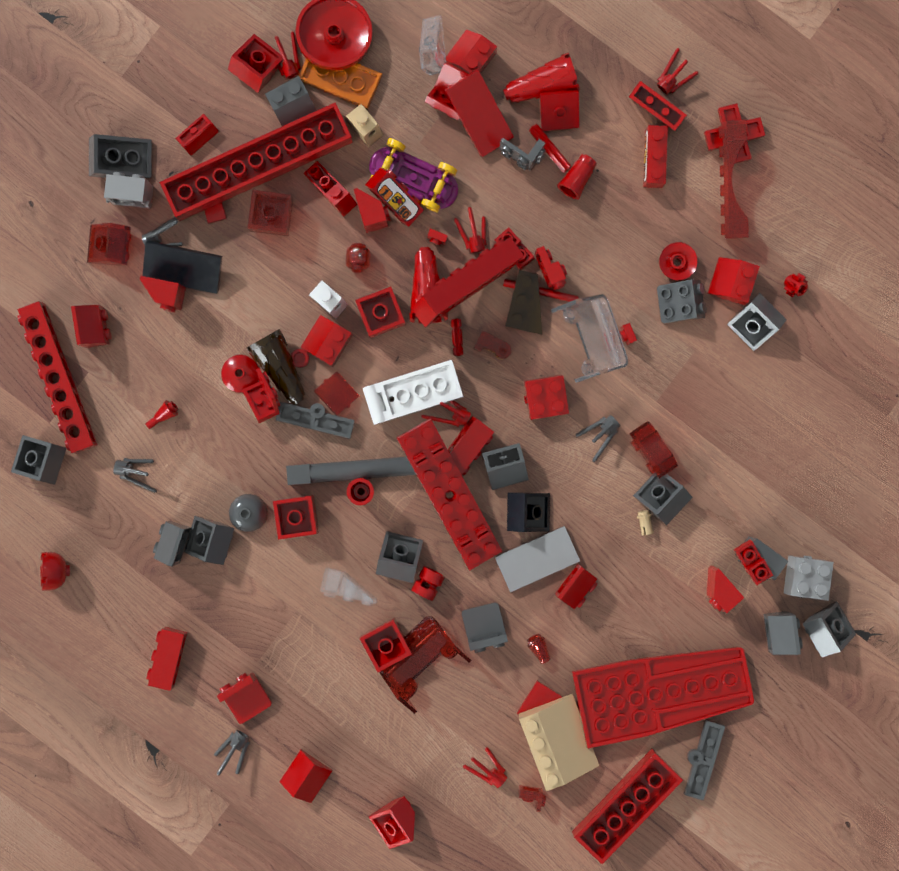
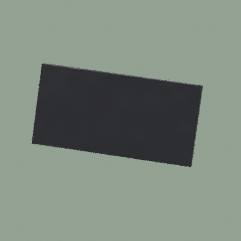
[142,241,223,294]

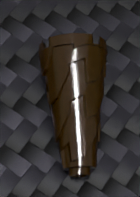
[246,329,305,405]

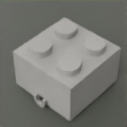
[104,172,154,209]
[783,555,834,601]

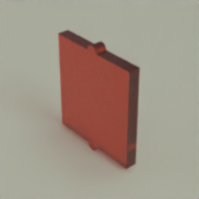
[314,372,359,416]

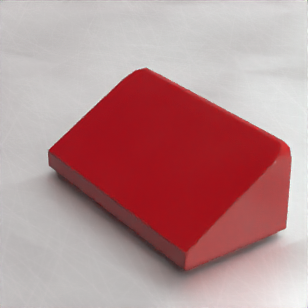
[175,114,219,156]

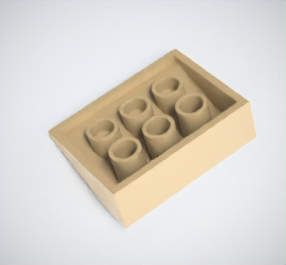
[519,694,599,791]

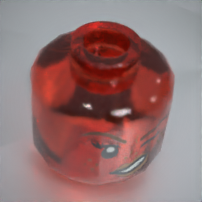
[345,243,371,273]

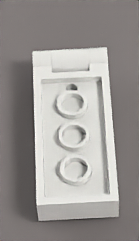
[363,360,464,425]

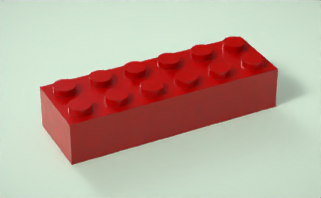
[411,237,524,328]
[572,748,683,864]

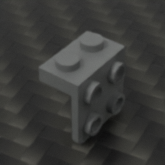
[499,138,546,171]
[657,279,707,323]
[462,602,508,653]

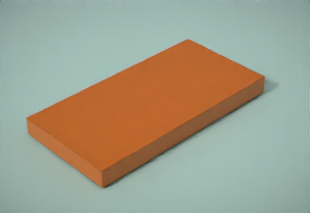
[299,59,383,110]

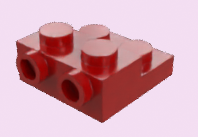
[534,246,567,290]

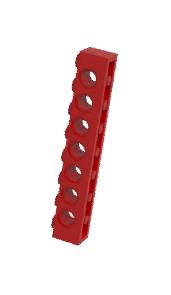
[17,301,98,453]

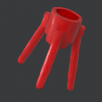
[275,31,301,79]
[657,48,698,95]
[454,207,487,253]
[421,400,471,427]
[463,747,507,788]

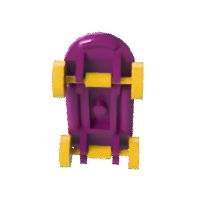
[369,138,458,213]

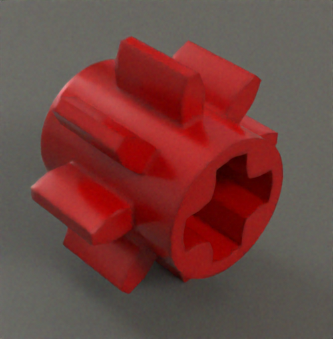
[784,273,808,298]

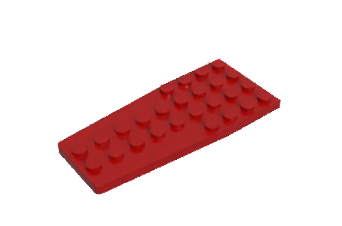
[572,647,754,749]

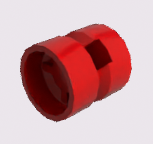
[411,566,445,601]

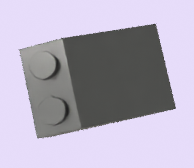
[89,134,152,178]

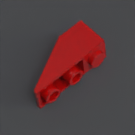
[303,161,358,217]

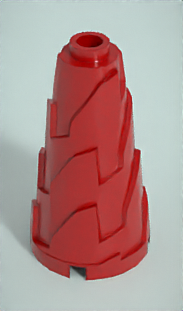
[503,52,580,103]
[409,247,448,324]

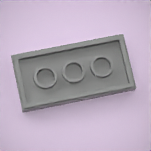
[495,526,580,593]

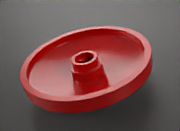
[295,0,372,70]

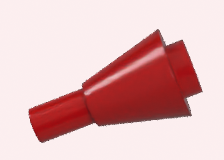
[145,400,178,429]

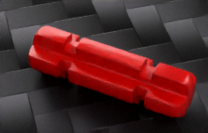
[451,318,463,356]

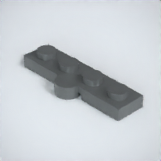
[276,402,355,439]
[684,720,725,801]

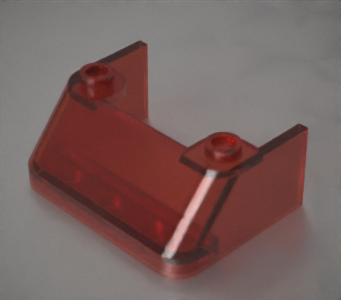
[379,616,472,714]

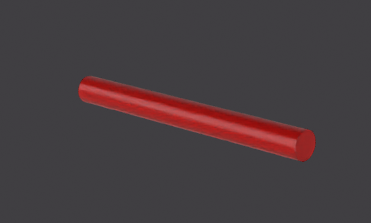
[503,279,579,304]

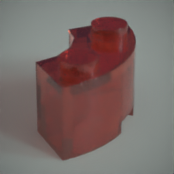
[629,421,678,479]

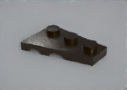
[505,270,543,335]

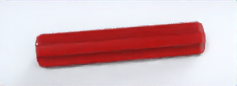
[529,124,571,173]

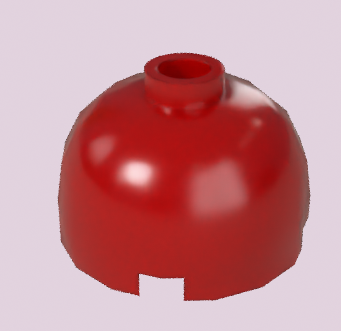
[40,552,70,591]

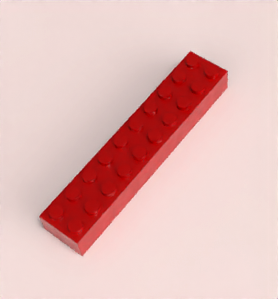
[159,102,353,221]

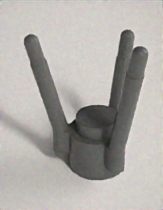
[142,217,183,247]
[576,415,620,462]
[113,458,157,493]
[214,730,250,775]

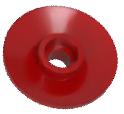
[659,242,698,281]
[221,355,259,393]

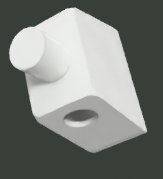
[309,281,348,319]

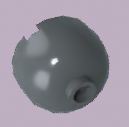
[229,494,268,532]

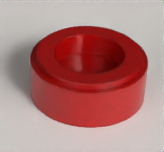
[291,349,310,368]

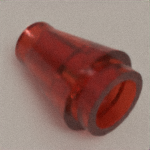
[527,634,551,664]

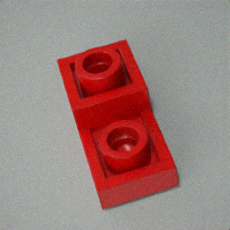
[494,227,535,270]
[733,540,773,586]

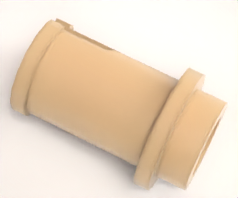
[637,510,654,535]

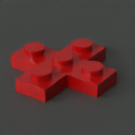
[704,103,765,165]

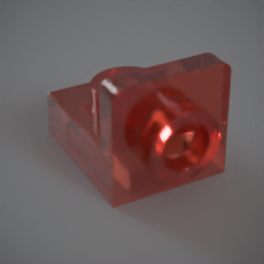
[518,785,546,812]

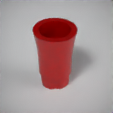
[557,154,597,200]
[347,478,374,506]

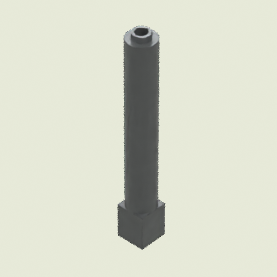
[286,456,416,485]

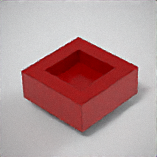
[427,228,448,246]
[619,323,637,345]

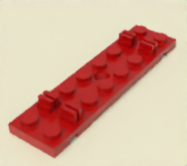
[396,419,502,571]

